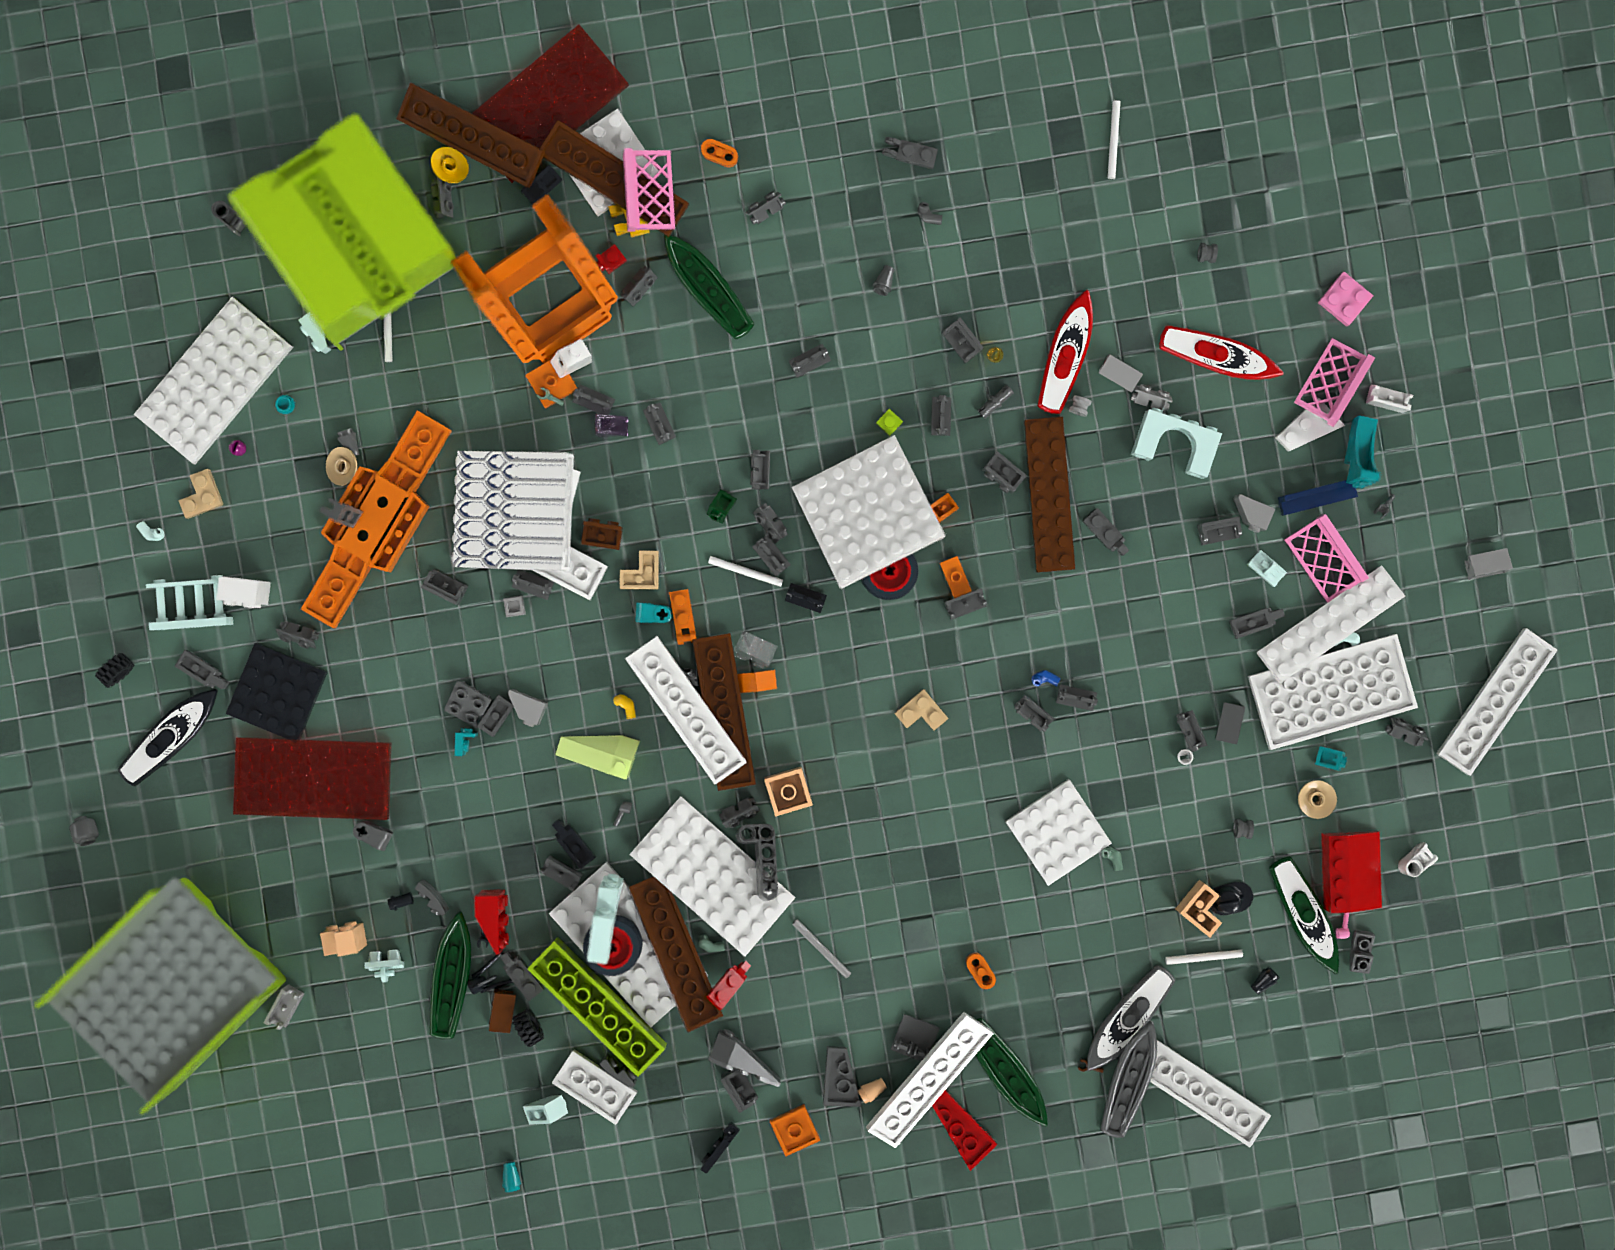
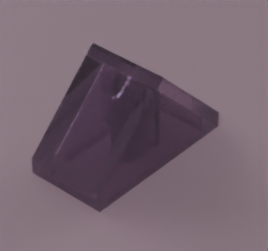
[595,414,628,437]

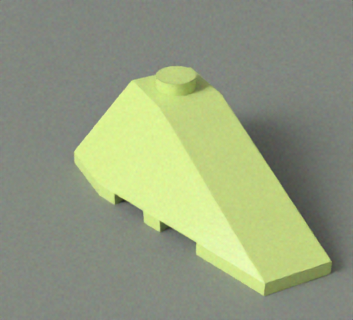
[555,735,640,779]

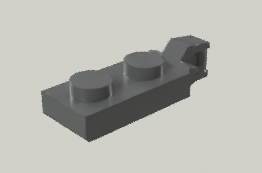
[1082,508,1129,556]
[1229,608,1285,639]
[175,650,230,689]
[500,951,545,1002]

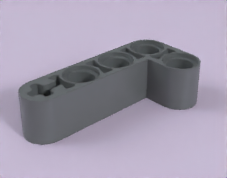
[736,824,778,901]

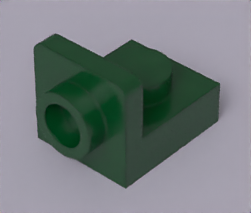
[707,489,737,524]

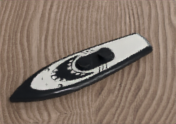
[118,689,218,786]

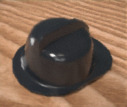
[1210,882,1253,915]

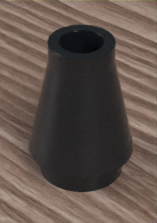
[1251,967,1280,995]

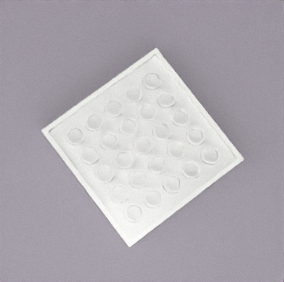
[792,435,946,589]

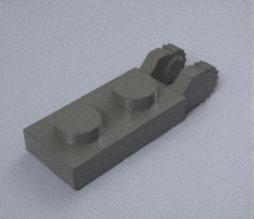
[882,137,938,169]

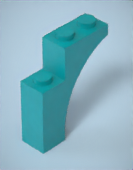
[1344,415,1381,489]

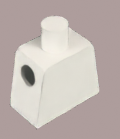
[551,339,592,378]

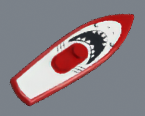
[1037,290,1093,414]
[1159,325,1284,380]

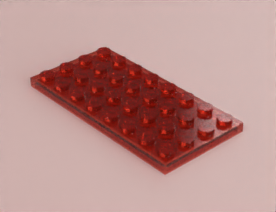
[472,24,629,184]
[233,737,392,820]

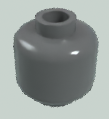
[69,816,99,846]

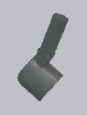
[1374,494,1396,519]
[613,801,632,827]

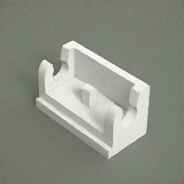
[1366,384,1413,413]

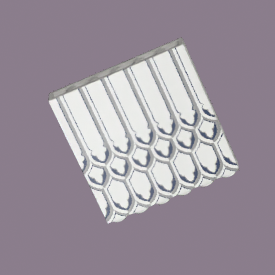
[452,451,574,571]

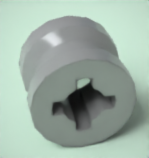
[1068,395,1092,417]

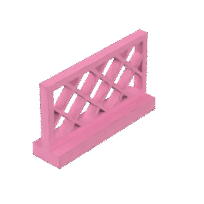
[623,148,675,232]
[1294,338,1375,427]
[1284,514,1369,603]

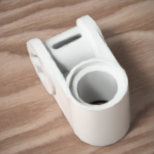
[1398,842,1438,877]

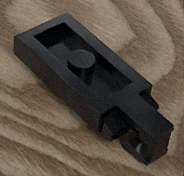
[552,819,596,870]
[700,1122,740,1174]

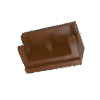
[489,988,516,1033]

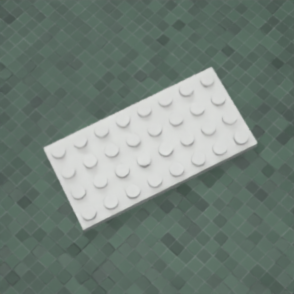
[134,297,293,464]
[1248,634,1418,750]
[629,796,796,956]
[549,862,708,1028]

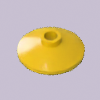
[430,147,469,183]

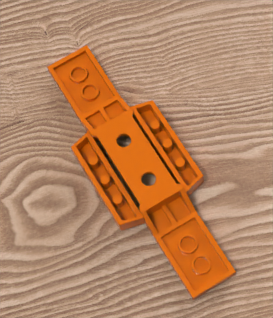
[301,410,452,629]

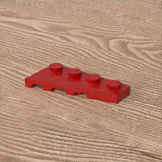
[932,1090,998,1171]

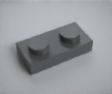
[477,694,514,737]

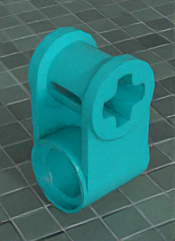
[635,603,673,623]

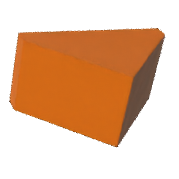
[930,493,959,523]
[738,670,777,693]

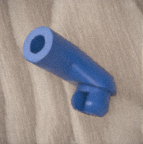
[1031,670,1061,686]

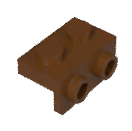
[581,518,623,550]

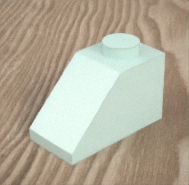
[523,1095,568,1124]

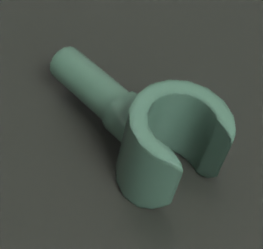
[537,388,564,406]

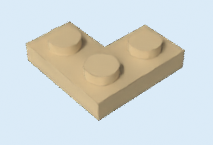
[178,469,224,519]
[620,551,659,589]
[894,689,949,731]

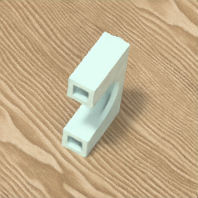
[1131,408,1222,479]

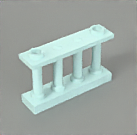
[146,575,233,630]

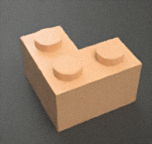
[1175,880,1222,937]
[320,921,367,956]

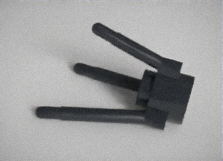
[467,951,513,995]

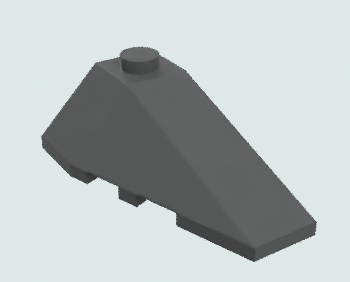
[708,1029,781,1087]

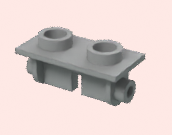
[1131,384,1173,411]

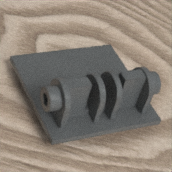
[444,680,493,728]
[890,1014,940,1061]

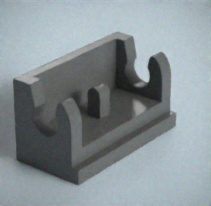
[942,318,984,364]
[319,499,363,528]
[1197,516,1242,545]
[421,569,468,605]
[944,588,987,620]
[1215,702,1245,744]
[540,855,583,891]
[721,1067,758,1113]

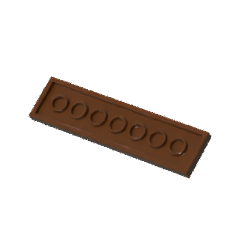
[396,83,545,188]
[540,120,689,237]
[1024,417,1075,573]
[692,633,756,791]
[628,876,723,1032]

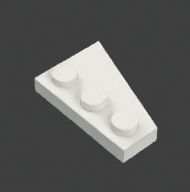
[1275,398,1345,451]

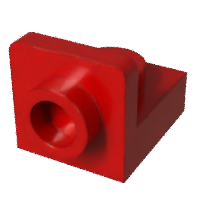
[595,244,627,274]

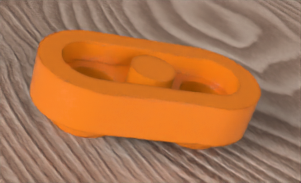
[701,139,738,168]
[966,953,996,989]

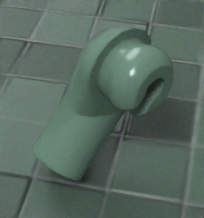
[1101,846,1123,871]
[698,934,725,953]

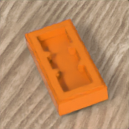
[939,556,972,598]

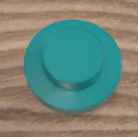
[275,395,295,414]

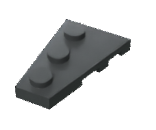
[823,1046,861,1107]

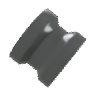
[1198,243,1218,263]
[1233,819,1254,839]

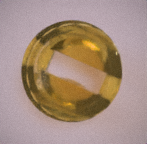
[987,347,1003,363]

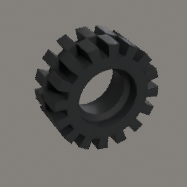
[95,653,135,688]
[512,1008,544,1047]

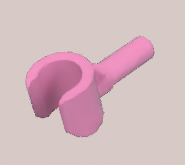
[1335,913,1350,939]

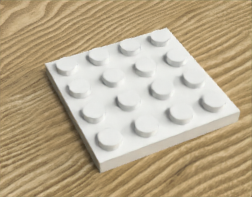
[570,108,661,217]
[1005,779,1112,886]

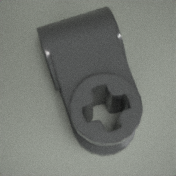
[211,201,247,237]
[353,820,393,851]

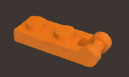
[669,589,697,645]

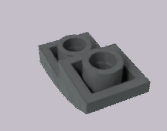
[415,879,449,916]
[1349,930,1375,974]
[600,1054,637,1087]

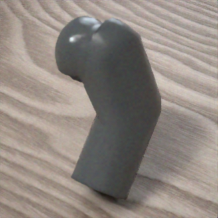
[917,202,942,225]

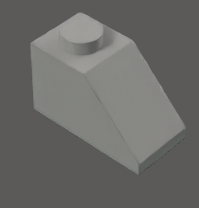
[1234,494,1275,533]
[508,689,548,727]

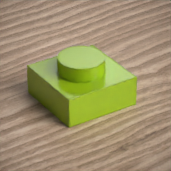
[876,409,903,436]

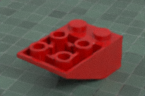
[475,889,509,955]

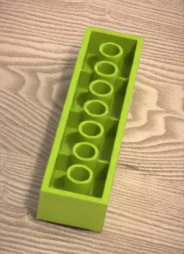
[527,937,667,1077]

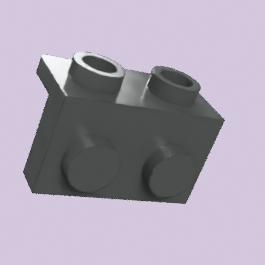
[982,451,1027,494]

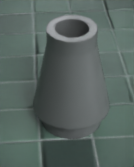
[873,265,895,296]
[337,428,360,456]

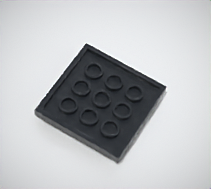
[226,643,328,743]

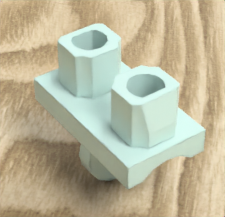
[1247,550,1287,587]
[365,950,404,982]

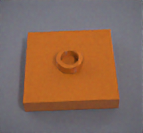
[525,359,578,409]
[770,1104,820,1156]

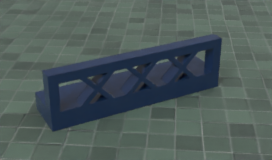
[1277,480,1358,516]

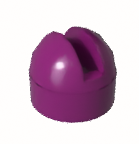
[229,440,246,456]

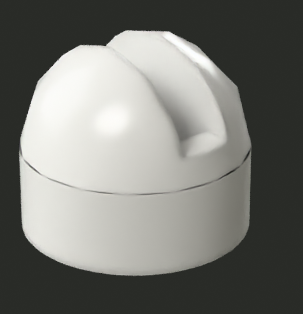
[1177,749,1193,765]

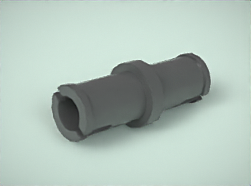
[977,384,1014,419]

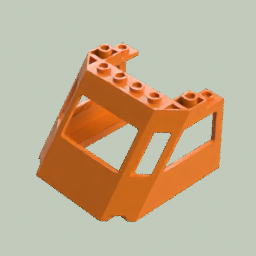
[451,195,618,364]

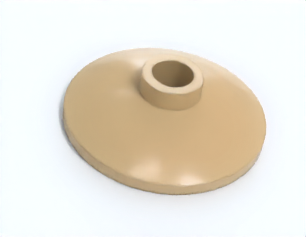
[326,447,357,486]
[1298,780,1337,819]

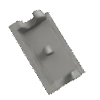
[1099,354,1143,392]
[1465,548,1513,580]
[263,984,305,1030]

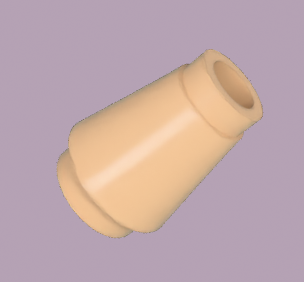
[857,1078,887,1104]

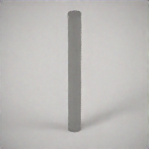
[792,919,851,978]

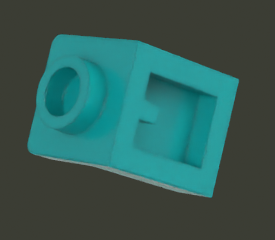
[454,728,478,756]
[1315,746,1347,771]

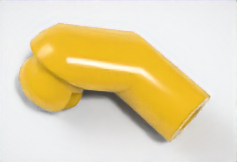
[613,694,636,719]

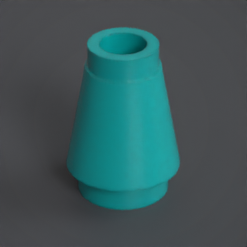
[502,1162,522,1192]

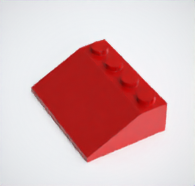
[1321,831,1382,913]

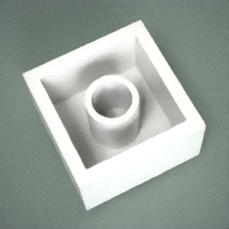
[216,576,271,608]

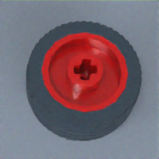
[861,553,918,600]
[583,915,643,976]

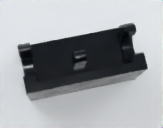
[521,165,563,205]

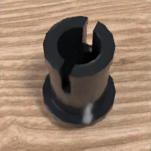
[388,892,414,911]

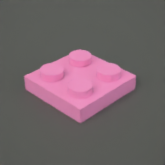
[1317,272,1373,326]

